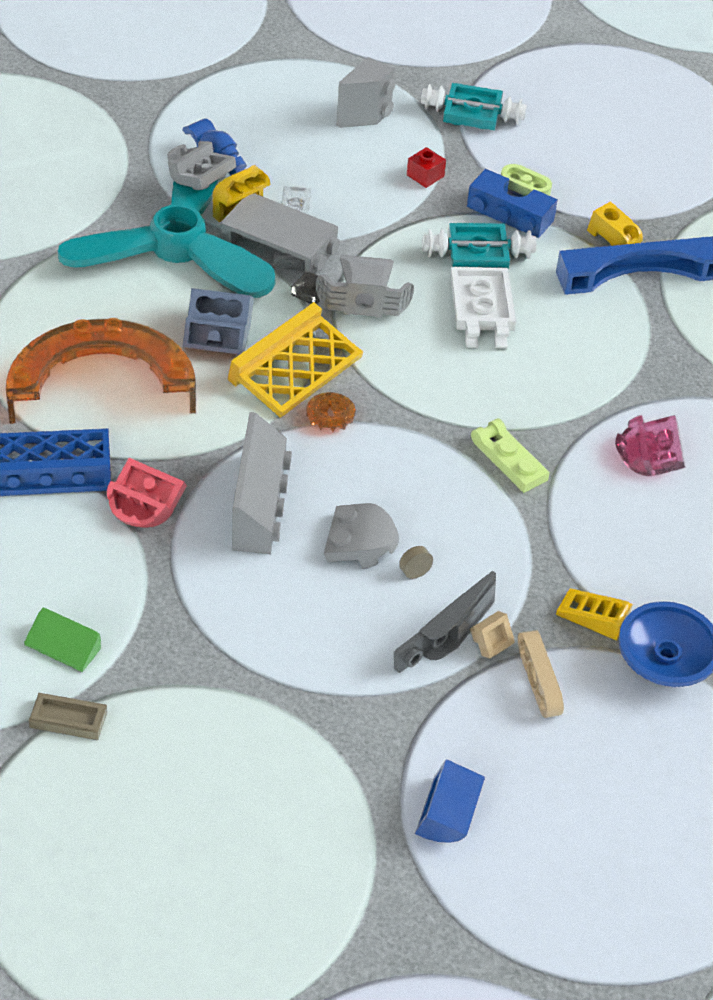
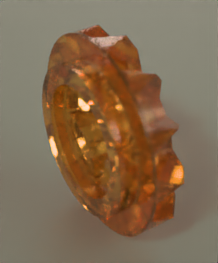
[306,392,356,432]

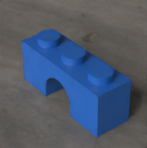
[467,168,558,238]

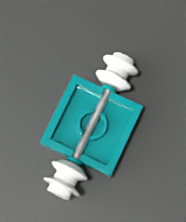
[421,83,527,130]
[422,223,536,269]

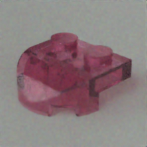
[615,415,686,476]

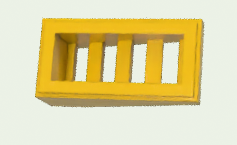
[556,588,633,641]

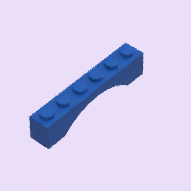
[556,236,713,295]

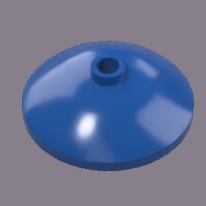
[619,601,713,687]

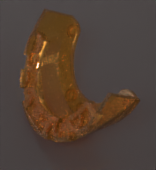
[6,318,196,424]

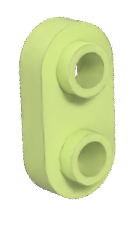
[501,164,552,196]

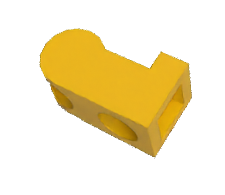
[587,201,643,246]

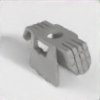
[315,255,414,318]

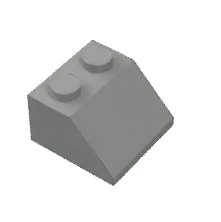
[336,57,395,128]

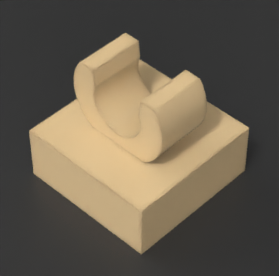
[470,611,515,659]

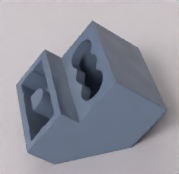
[182,288,254,355]

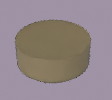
[399,546,433,579]

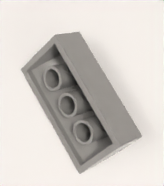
[232,412,292,554]

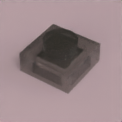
[291,271,320,304]

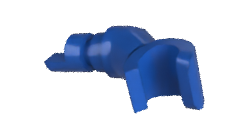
[182,118,247,176]

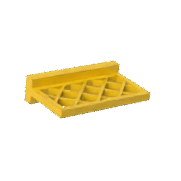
[227,302,363,418]

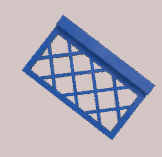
[0,428,111,496]

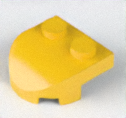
[213,165,271,222]

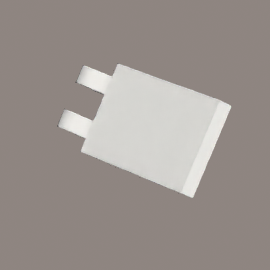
[450,267,516,348]

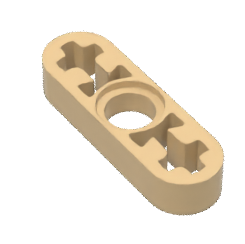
[518,630,564,718]

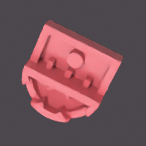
[107,458,187,528]

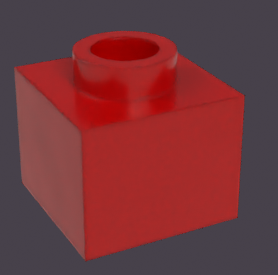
[406,147,446,188]

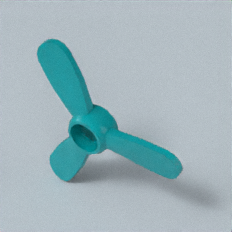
[57,179,276,298]

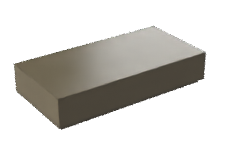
[29,693,108,740]

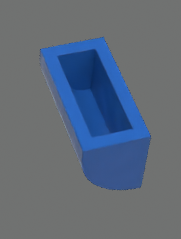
[415,759,485,843]

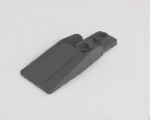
[394,571,496,673]

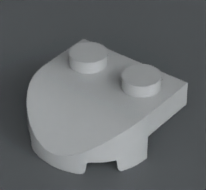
[167,141,236,190]
[323,503,399,569]

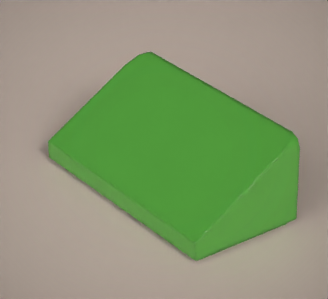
[24,607,101,672]

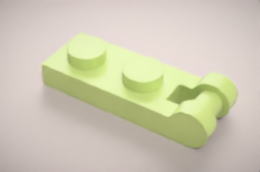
[471,418,550,493]

